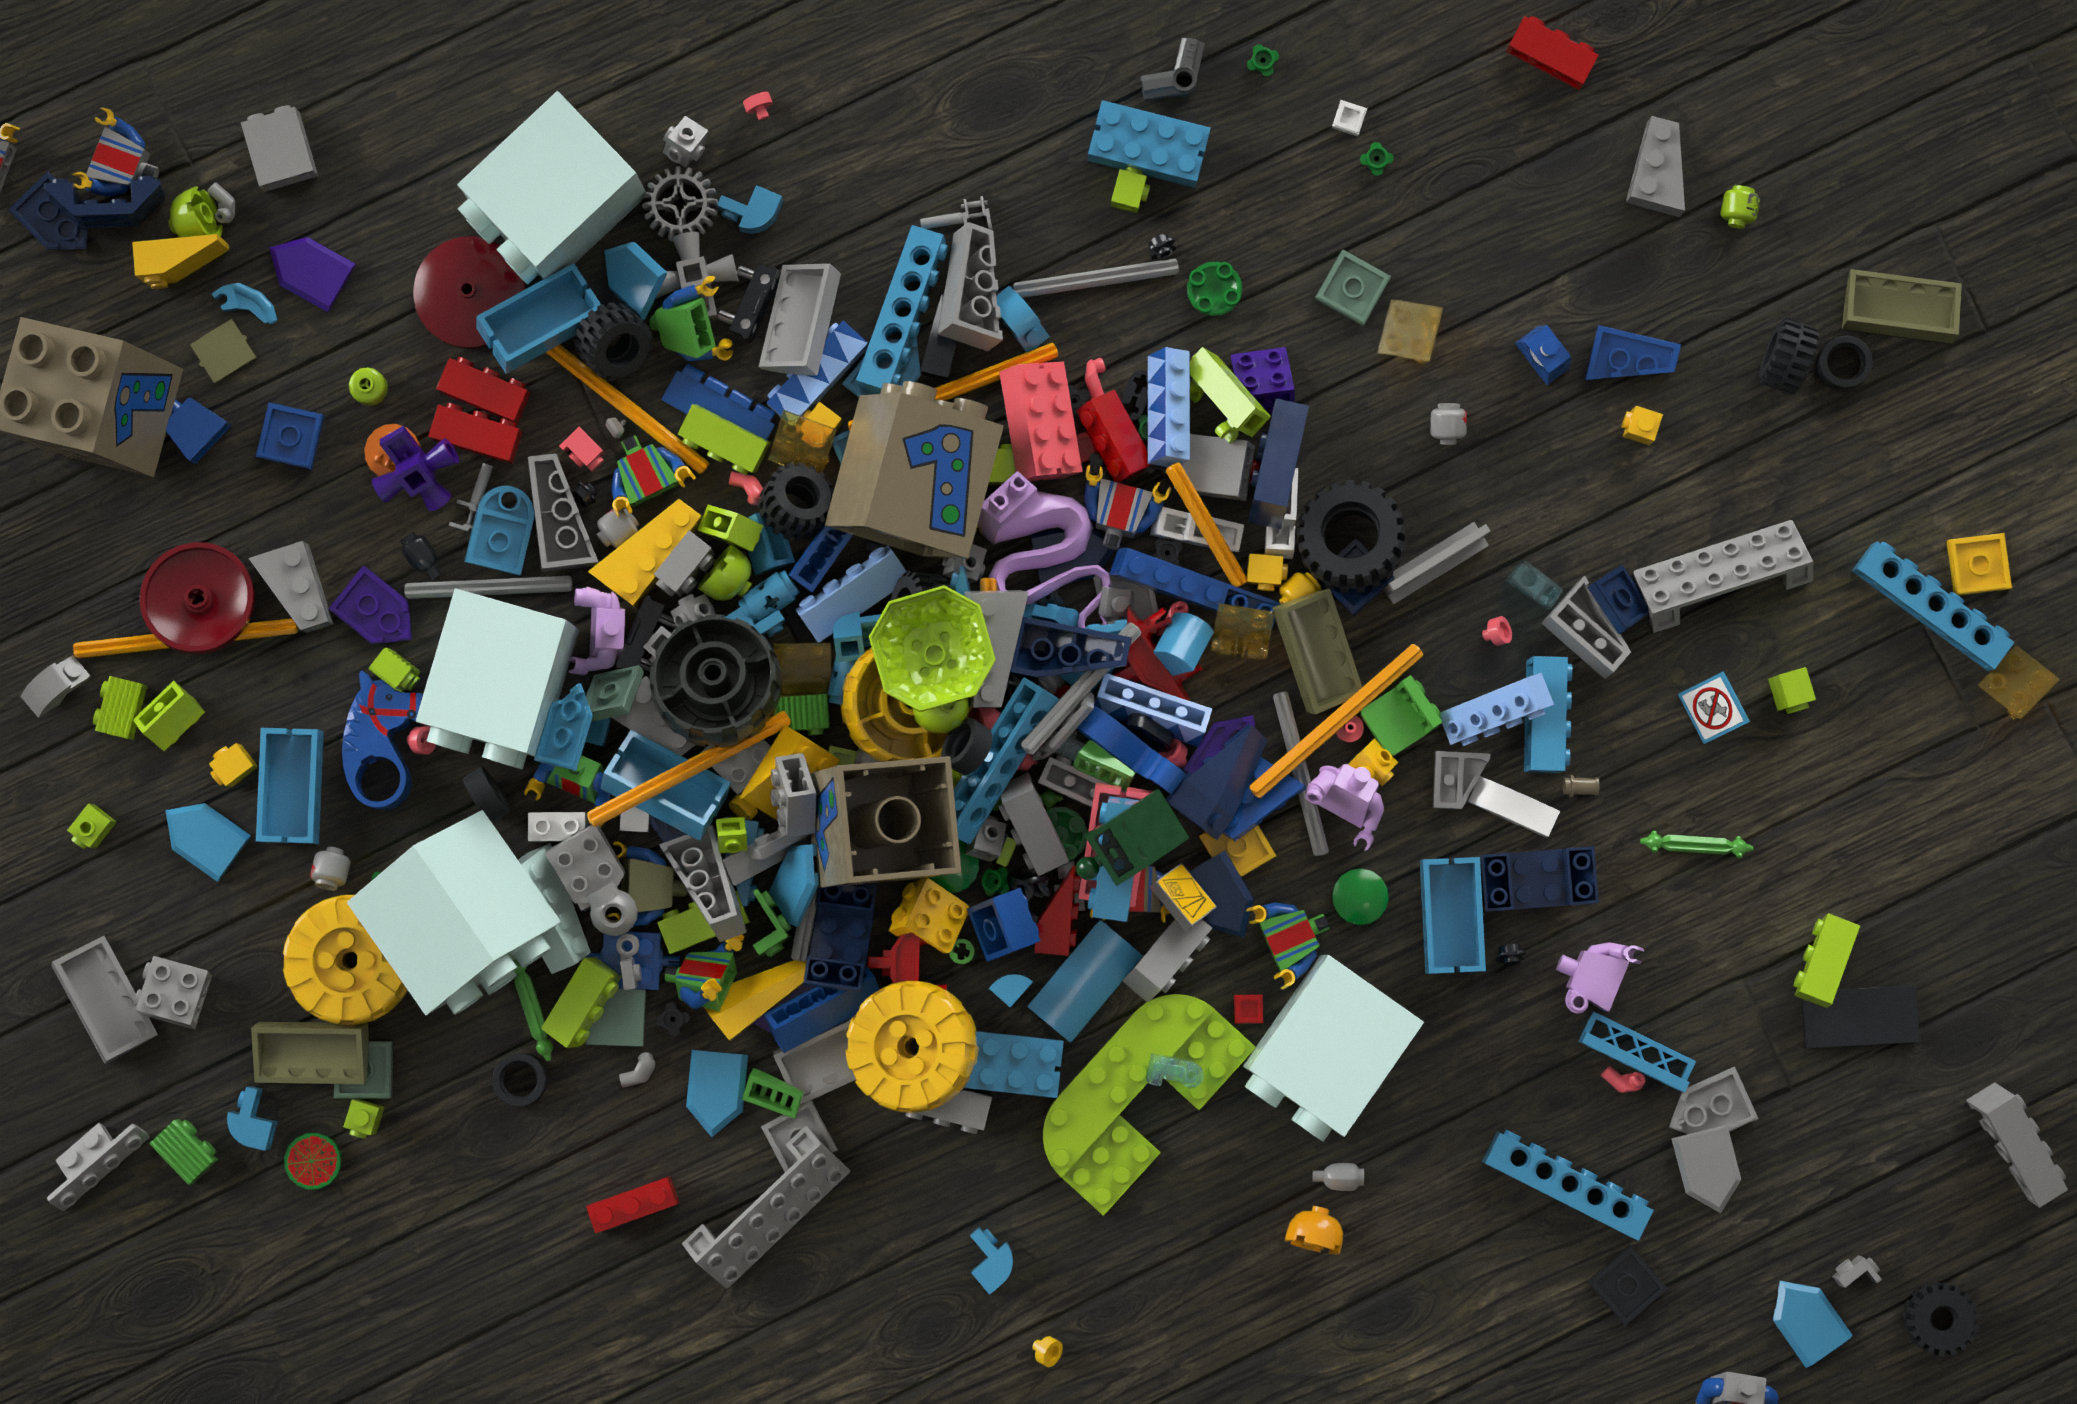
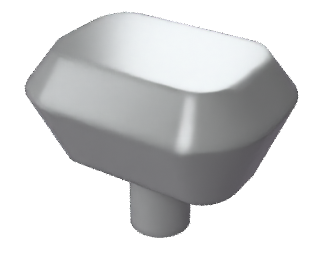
[605,417,627,438]

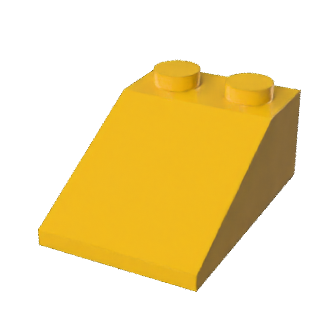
[132,234,229,289]
[740,726,840,821]

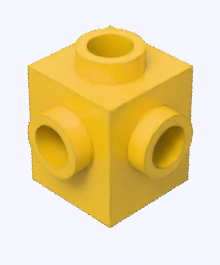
[1348,738,1398,786]

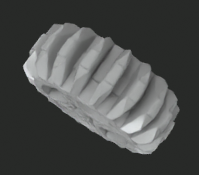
[642,166,718,242]

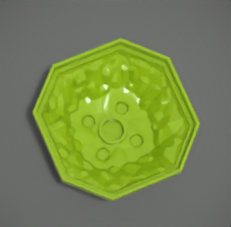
[869,585,996,712]

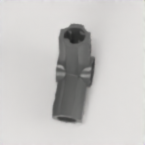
[1140,38,1205,101]

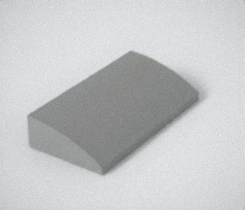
[759,264,841,376]
[51,936,158,1064]
[773,1016,856,1105]

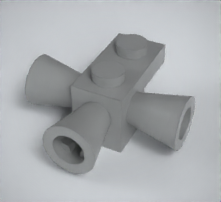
[656,232,739,318]

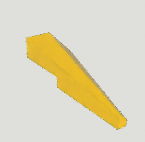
[704,960,807,1041]

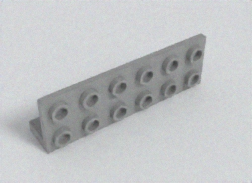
[1633,520,1813,633]
[682,1125,850,1288]

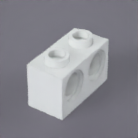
[528,812,589,842]

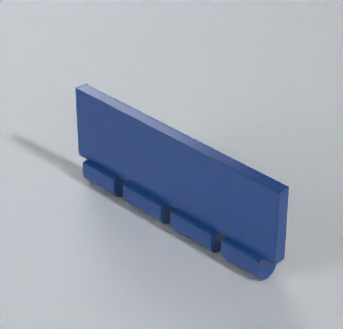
[661,364,776,440]

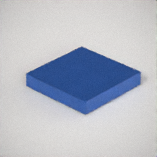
[256,402,325,470]

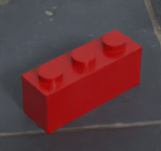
[1506,16,1599,90]
[436,357,530,425]
[1076,390,1152,483]
[428,403,523,464]
[586,1176,680,1233]

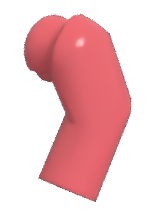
[1085,358,1106,399]

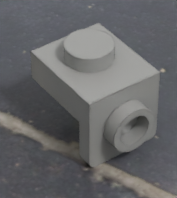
[1832,1255,1882,1288]

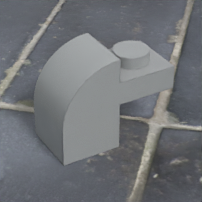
[20,655,91,718]

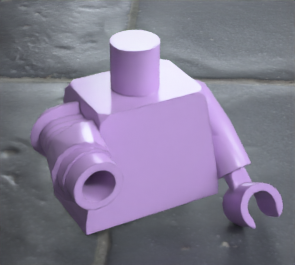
[569,587,625,676]
[1305,764,1384,851]
[1556,942,1644,1013]

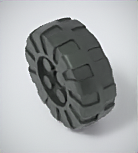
[650,614,782,748]

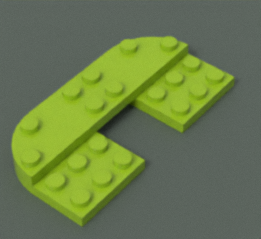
[1043,994,1256,1216]

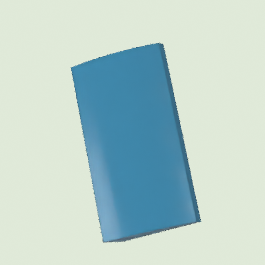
[1027,920,1143,1043]

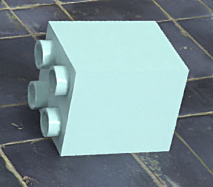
[457,91,646,285]
[416,588,579,769]
[347,810,561,1015]
[1243,955,1424,1142]

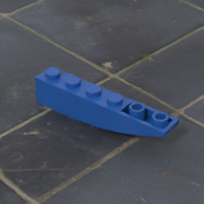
[1109,548,1280,629]

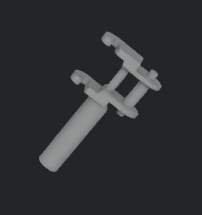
[920,196,992,230]
[449,463,493,533]

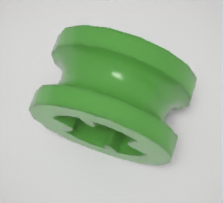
[949,939,974,964]

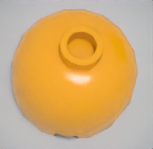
[1285,1206,1343,1255]

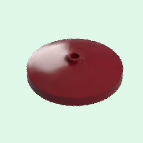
[413,236,526,349]
[140,542,255,654]

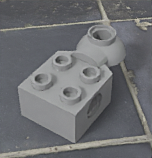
[545,825,638,936]

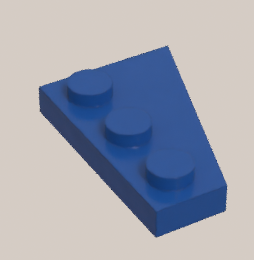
[1584,325,1681,380]
[1222,757,1307,842]

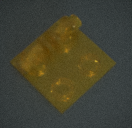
[1377,299,1443,364]
[768,410,837,473]
[1210,603,1275,661]
[774,643,832,697]
[1978,645,2060,720]

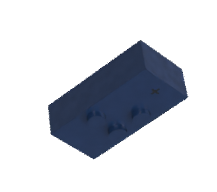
[1248,399,1309,529]

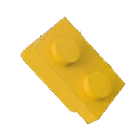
[888,878,969,954]

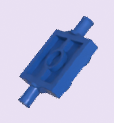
[585,931,681,990]

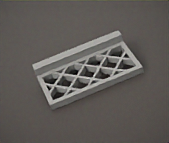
[1384,522,1490,605]

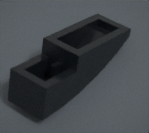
[921,294,959,381]

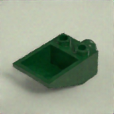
[1076,789,1189,886]

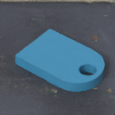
[464,486,534,576]

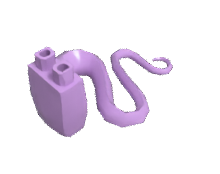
[978,471,1113,628]

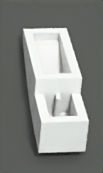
[1265,468,1298,559]
[1150,507,1244,552]
[1467,776,1560,838]

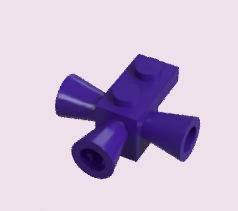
[372,426,459,511]

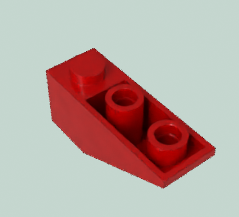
[1035,866,1081,956]

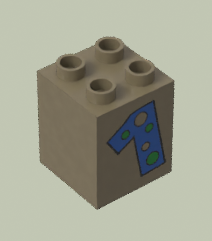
[0,317,183,477]
[824,381,1004,558]
[810,756,962,888]

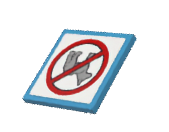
[1678,671,1750,744]

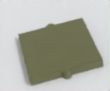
[190,319,257,384]

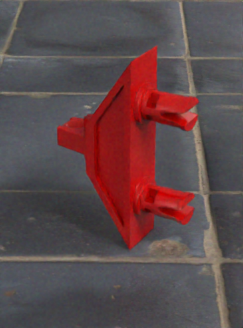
[1114,605,1203,701]
[868,932,947,990]

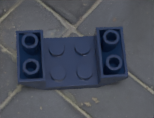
[44,176,165,229]
[1480,846,1599,912]
[803,884,877,992]

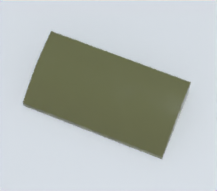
[1842,269,1962,344]
[1272,589,1362,715]
[251,1022,369,1084]

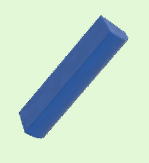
[788,523,852,592]
[763,966,879,1054]

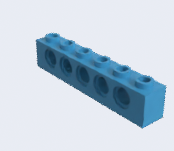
[856,225,948,394]
[1852,541,2014,671]
[954,678,1060,844]
[1482,1130,1654,1241]

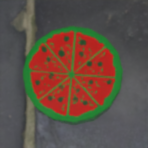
[284,1133,342,1190]

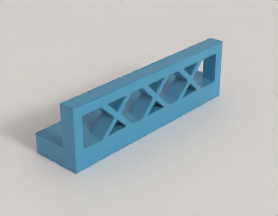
[1578,1011,1696,1093]

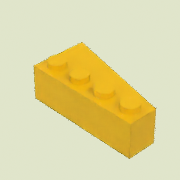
[588,499,702,608]

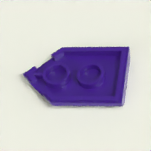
[269,237,356,313]
[328,565,412,644]
[1183,715,1255,774]

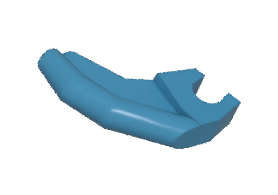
[212,283,277,324]

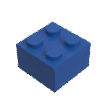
[967,888,1041,962]

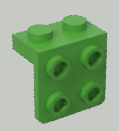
[1360,675,1442,756]
[753,888,792,957]

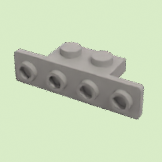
[722,826,811,885]
[47,1123,149,1211]

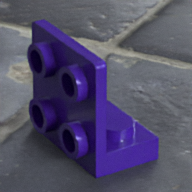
[1231,347,1295,414]

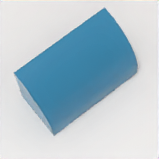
[747,513,795,576]
[1153,612,1214,676]
[989,974,1033,1007]

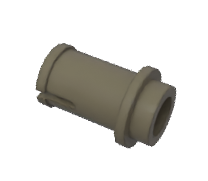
[1563,775,1599,797]

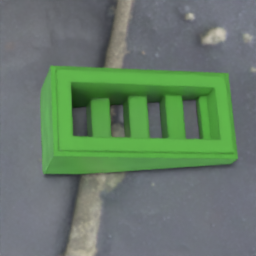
[1072,740,1135,791]
[742,1068,804,1119]

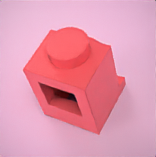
[559,427,605,472]

